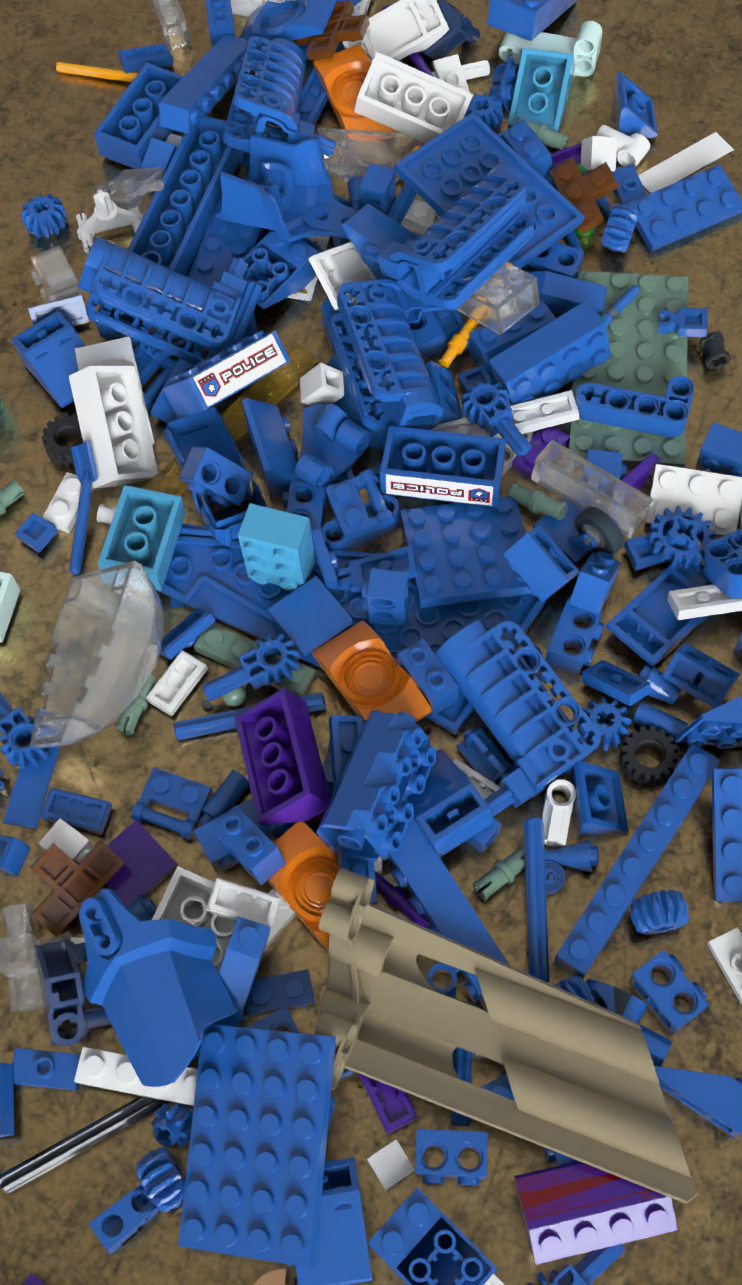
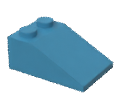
[508,48,576,132]

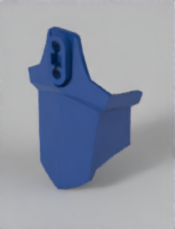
[214,134,358,242]
[79,889,237,1087]

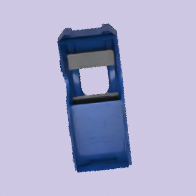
[164,407,269,545]

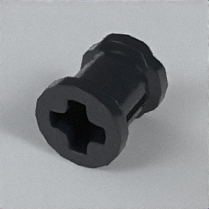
[699,331,731,370]

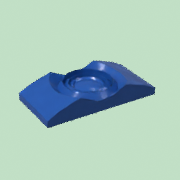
[239,0,336,49]
[606,562,714,667]

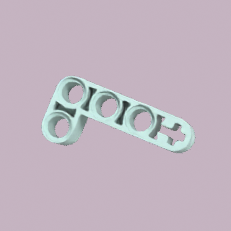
[498,21,603,77]

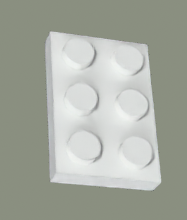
[645,464,742,536]

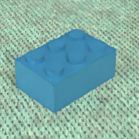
[98,485,185,591]
[238,503,316,592]

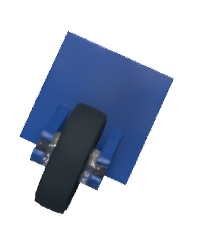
[533,490,624,565]

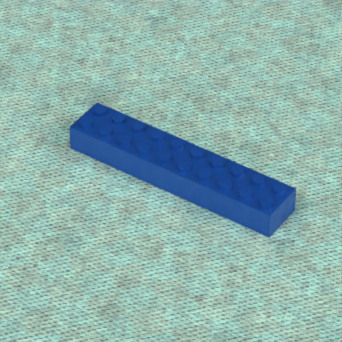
[96,116,240,347]

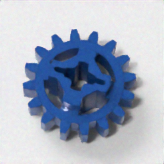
[648,506,716,569]

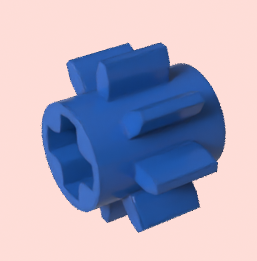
[151,1103,193,1148]

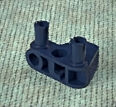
[422,0,480,60]
[35,939,111,1046]

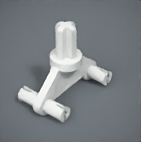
[76,189,144,253]

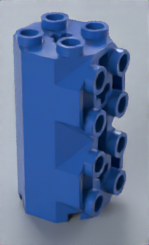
[316,710,437,862]

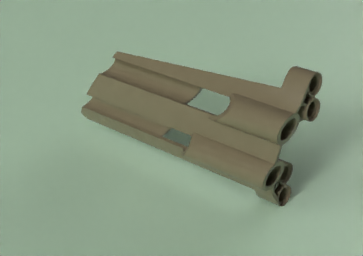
[314,868,697,1204]

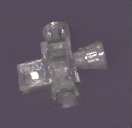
[0,904,72,1013]

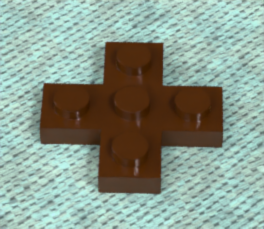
[293,1,370,60]
[549,157,619,235]
[30,840,125,937]

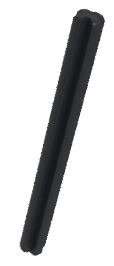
[0,1096,170,1193]

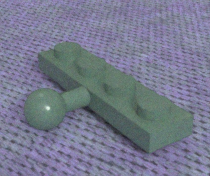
[194,624,316,707]

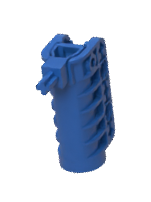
[222,36,336,156]
[364,164,535,310]
[78,236,248,364]
[328,279,443,430]
[435,620,601,817]

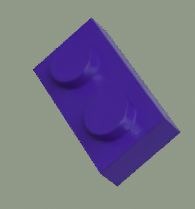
[512,426,570,481]

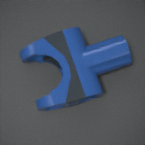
[585,979,673,1066]

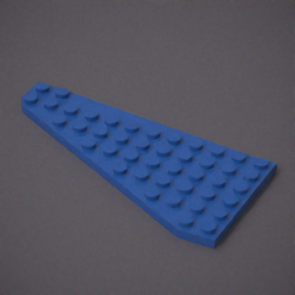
[158,536,550,735]

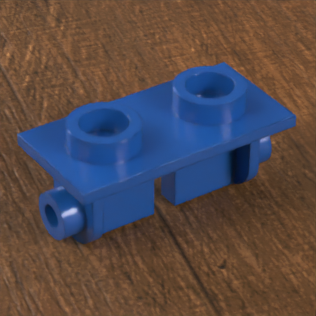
[488,55,519,112]
[456,728,512,786]

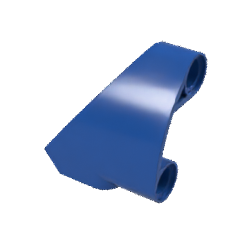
[294,403,372,489]

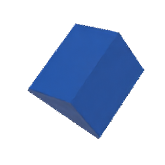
[613,71,658,138]
[570,761,629,838]

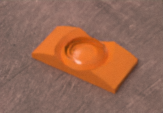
[313,44,399,151]
[312,620,432,724]
[267,821,379,951]

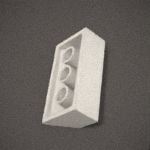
[354,52,473,143]
[69,366,159,488]

